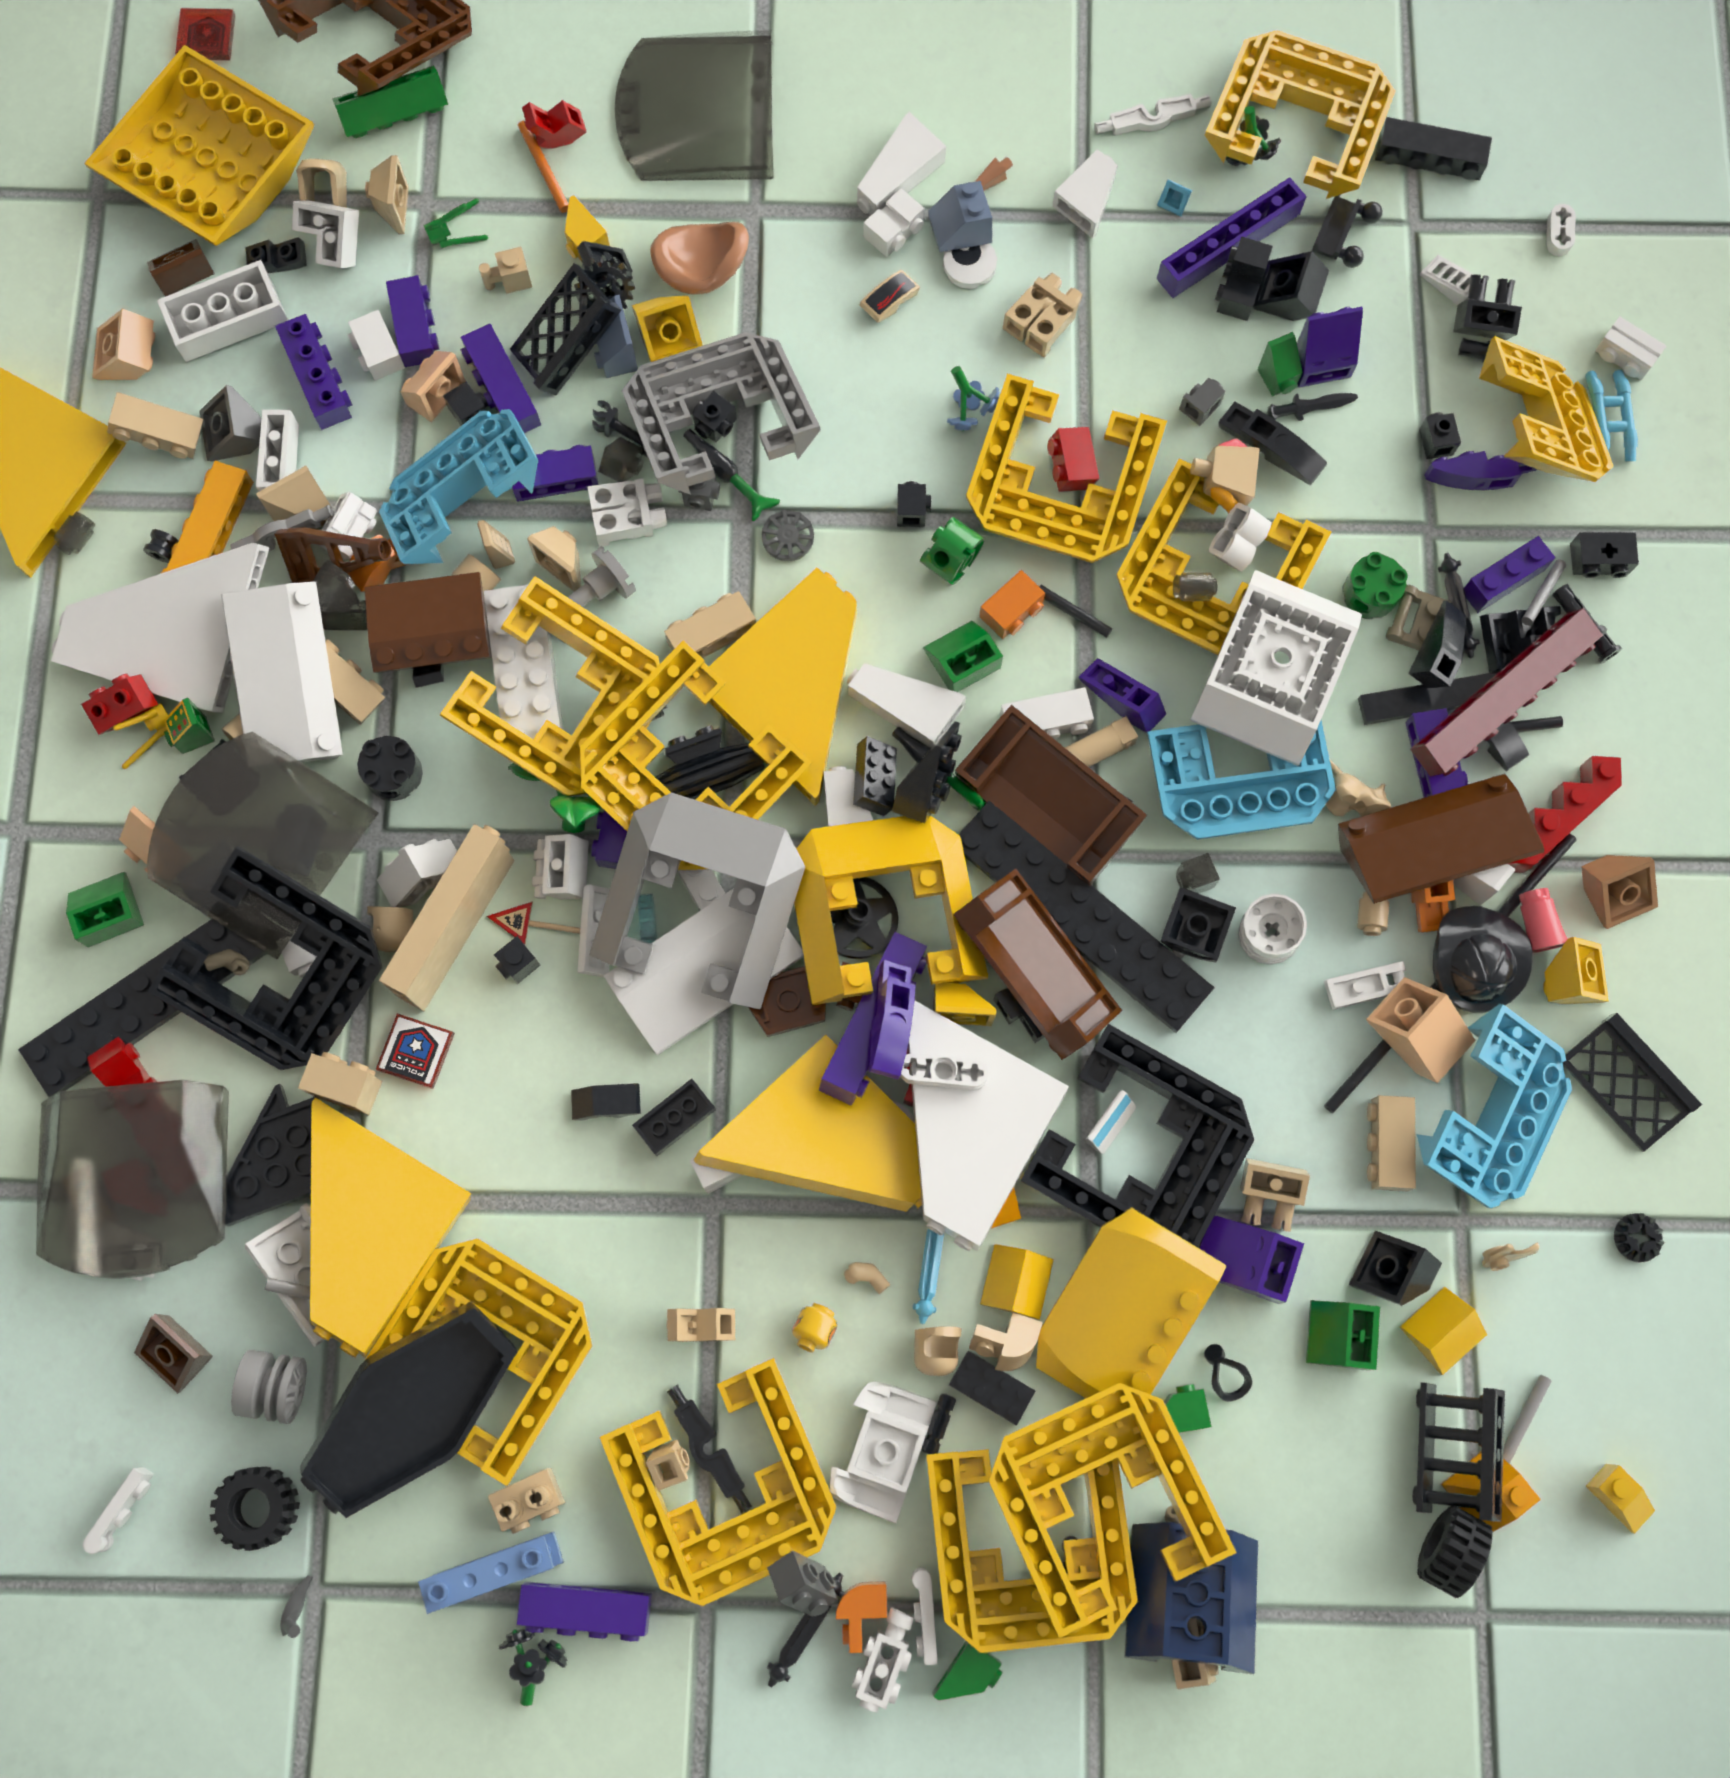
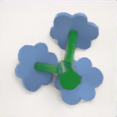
[947,366,999,431]

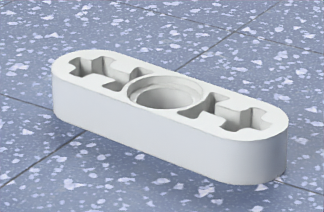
[900,1053,988,1090]

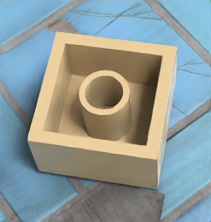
[298,1052,382,1115]

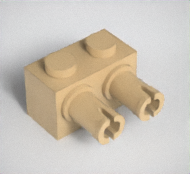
[1240,1158,1310,1232]
[488,1468,565,1534]

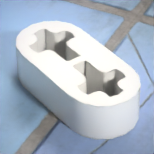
[1546,204,1576,256]

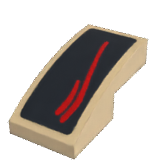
[859,269,920,323]

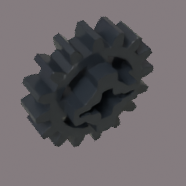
[574,255,635,309]

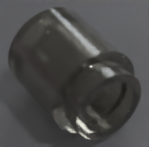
[53,512,96,555]
[1173,572,1217,601]

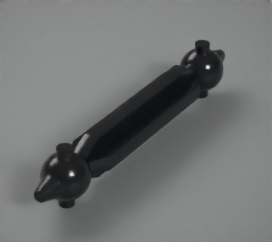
[1438,553,1480,659]
[767,1573,845,1688]

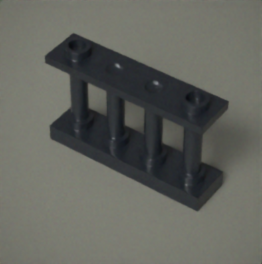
[1412,1382,1505,1521]

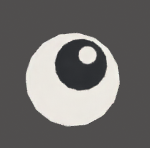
[943,244,997,289]

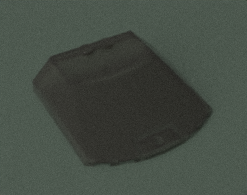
[615,30,774,181]
[147,731,379,960]
[36,1080,229,1279]

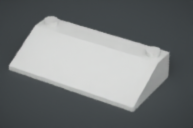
[221,581,343,768]
[604,888,803,1055]

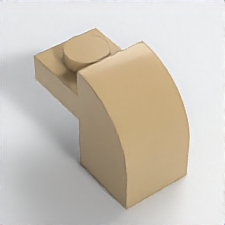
[666,1308,735,1342]
[969,1313,1042,1371]

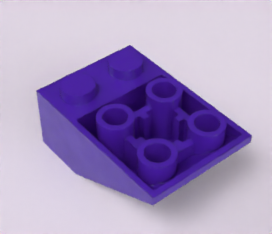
[1297,307,1363,388]
[1199,1215,1305,1304]

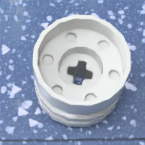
[1238,894,1307,965]

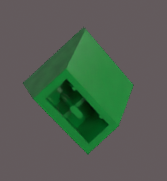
[923,620,1003,692]
[66,872,144,947]
[1306,1300,1380,1371]

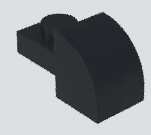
[993,988,1045,1043]

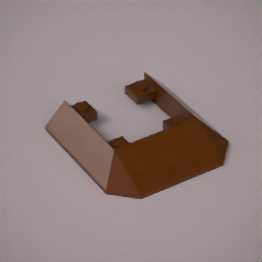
[258,0,472,96]

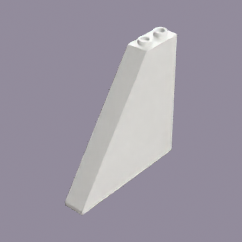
[51,543,269,713]
[908,1001,1069,1251]

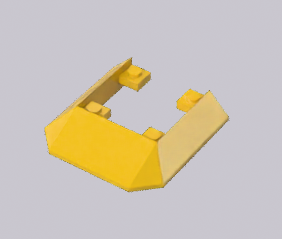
[1205,30,1395,199]
[966,373,1167,563]
[1116,458,1331,655]
[440,576,660,796]
[580,640,812,871]
[794,816,988,1005]
[365,1238,592,1486]
[599,1358,837,1606]
[989,1383,1237,1638]
[926,1449,1138,1653]

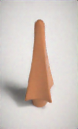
[975,157,1013,191]

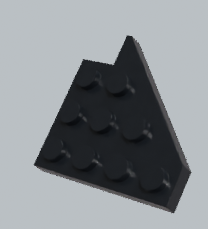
[216,1084,319,1227]

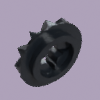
[1614,1213,1665,1262]

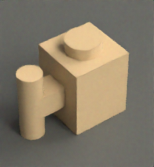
[479,247,532,294]

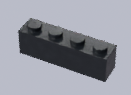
[1375,117,1492,180]

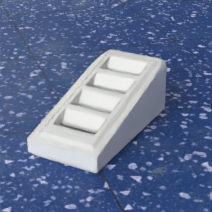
[1420,255,1474,305]

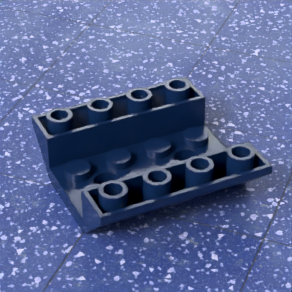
[1124,1522,1258,1674]

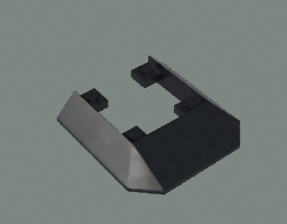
[148,845,382,1070]
[1021,1024,1255,1247]

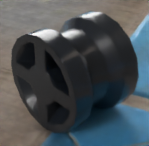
[143,529,179,563]

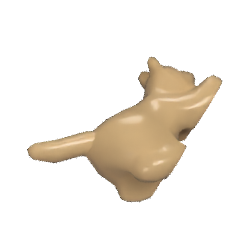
[1326,760,1391,817]

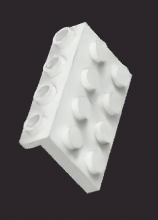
[245,1203,325,1347]

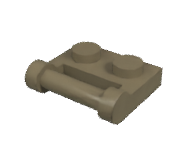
[1386,584,1451,650]

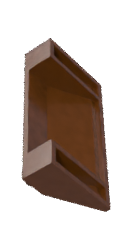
[955,704,1147,886]
[1338,774,1544,904]
[953,869,1122,1060]

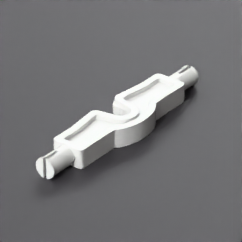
[1094,94,1211,135]

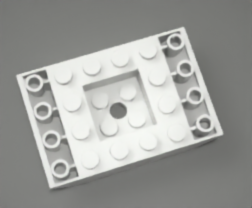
[1190,570,1362,766]

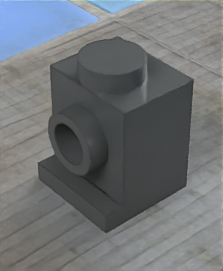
[1179,378,1226,426]

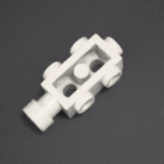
[852,1608,914,1712]

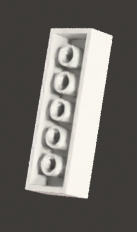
[484,584,563,763]

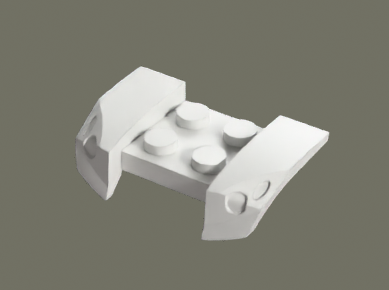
[830,1381,937,1523]

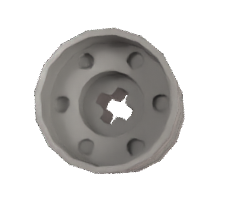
[231,1350,307,1424]

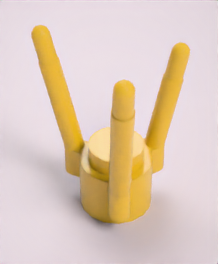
[113,703,168,769]

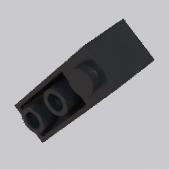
[1408,600,1466,688]

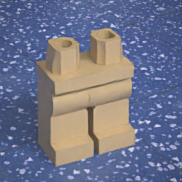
[1002,273,1082,358]

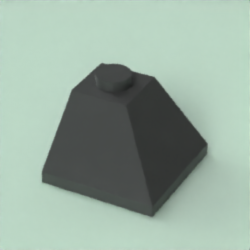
[199,385,261,461]

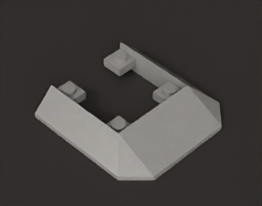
[622,332,820,495]
[589,793,806,1009]

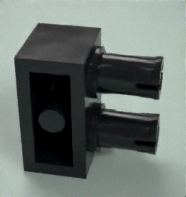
[1453,274,1522,340]

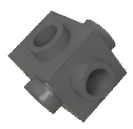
[678,471,720,511]

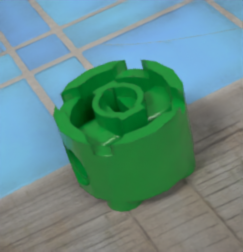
[920,517,984,585]
[1342,552,1408,619]

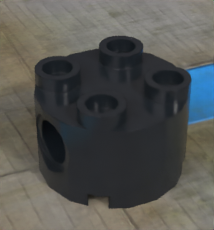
[357,736,423,801]

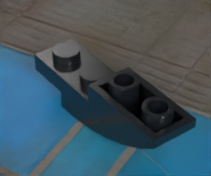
[1218,401,1327,486]

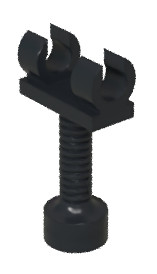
[592,400,648,457]

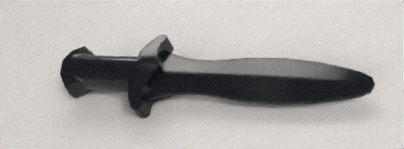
[1267,393,1358,421]

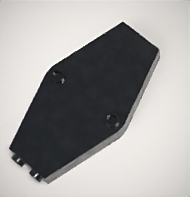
[300,1301,517,1518]

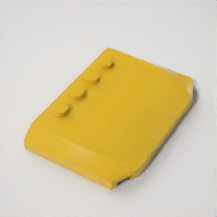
[1036,1207,1226,1398]

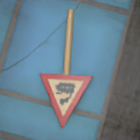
[486,901,580,944]

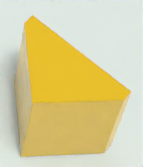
[980,1244,1054,1320]
[1399,1287,1487,1375]

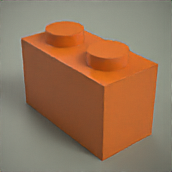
[979,570,1045,640]

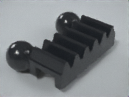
[1312,195,1383,268]

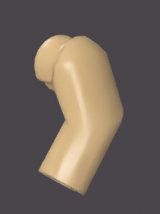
[844,1262,890,1294]

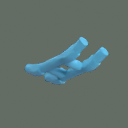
[1585,370,1638,462]

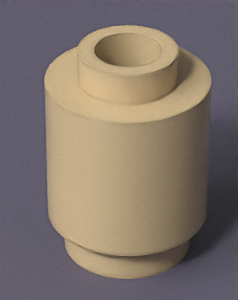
[1357,892,1389,936]

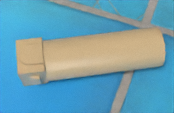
[1065,716,1138,767]

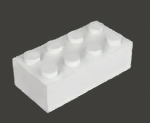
[157,260,288,362]

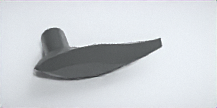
[280,1575,313,1638]

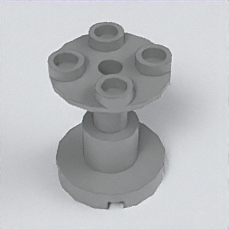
[552,546,636,607]

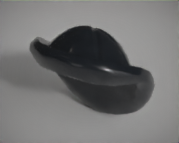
[1432,906,1533,1013]

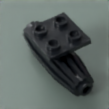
[655,725,765,800]

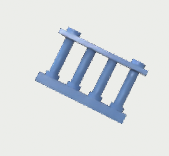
[418,1531,564,1614]

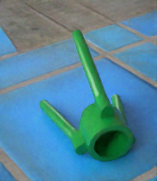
[423,198,488,249]

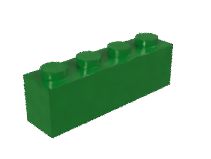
[332,66,448,138]

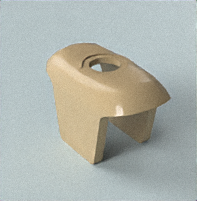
[296,159,347,208]

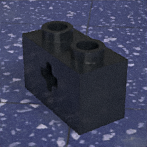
[1570,532,1639,578]

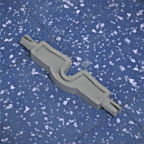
[230,505,334,551]

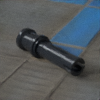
[1552,584,1623,664]

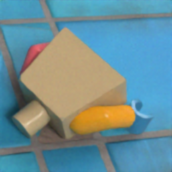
[1190,439,1260,514]

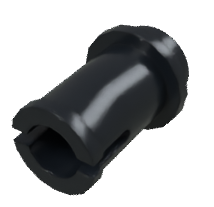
[1458,338,1490,363]

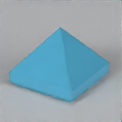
[1157,179,1192,216]

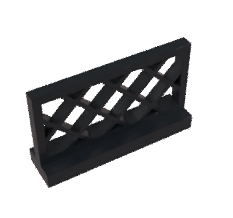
[510,263,621,395]
[1563,1013,1703,1152]

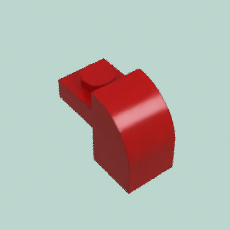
[522,100,587,149]

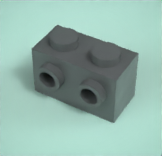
[767,1550,838,1617]

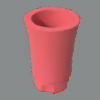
[1519,888,1568,953]

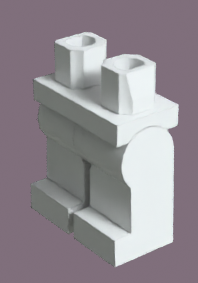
[587,478,667,547]

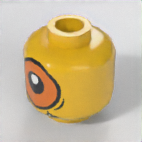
[792,1303,838,1353]

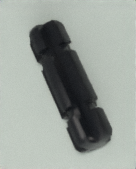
[921,1394,956,1454]

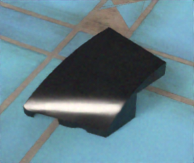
[1479,606,1561,672]

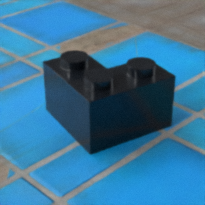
[1215,236,1273,321]

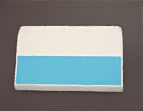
[1085,1090,1136,1154]

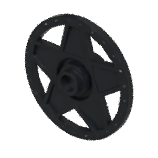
[830,877,899,959]

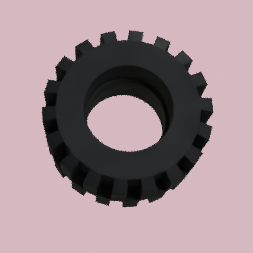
[210,1466,300,1551]
[1417,1505,1493,1598]

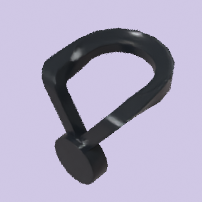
[1204,1344,1253,1402]

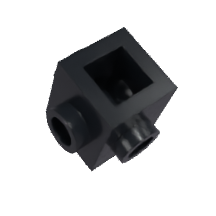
[692,391,737,443]

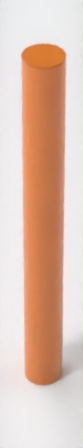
[518,120,568,213]

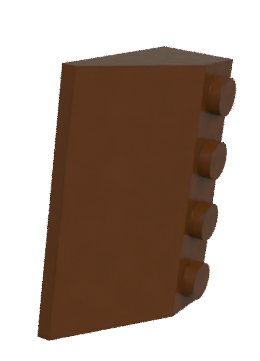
[365,572,492,673]

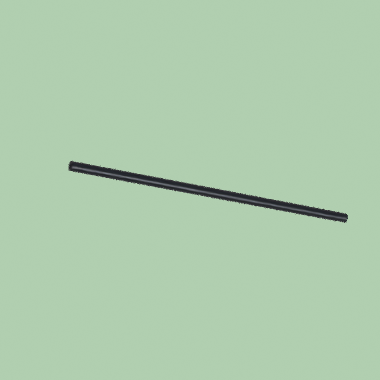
[1324,833,1577,1114]

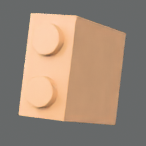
[1366,977,1476,1083]

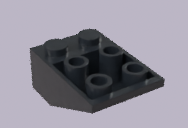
[892,721,962,823]

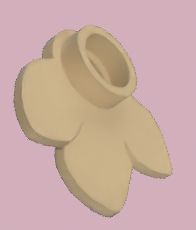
[1482,1242,1539,1271]

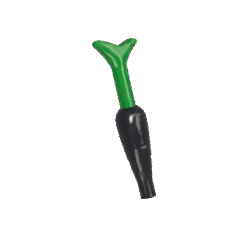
[683,429,780,521]
[892,727,986,811]

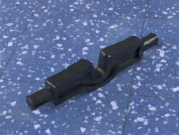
[667,1385,752,1514]

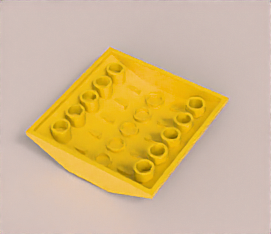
[84,45,315,246]

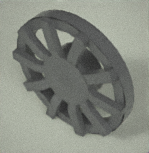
[762,510,814,561]

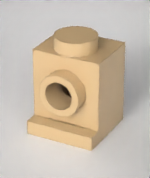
[646,1439,690,1491]

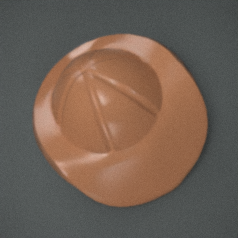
[650,222,749,294]

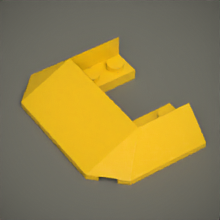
[1479,336,1613,482]

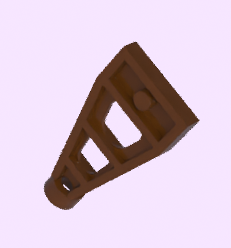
[274,527,391,585]

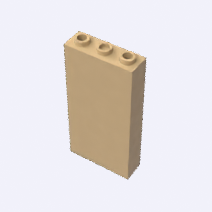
[378,824,514,1011]

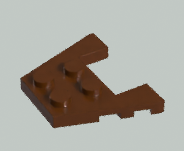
[748,966,826,1037]

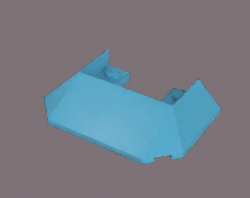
[379,409,538,564]
[1147,721,1336,840]
[1417,1004,1572,1208]

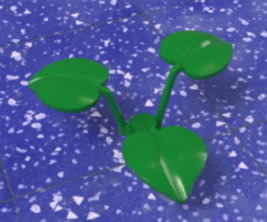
[508,763,647,833]

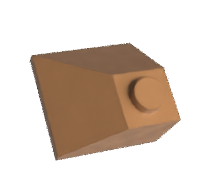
[1581,855,1658,929]

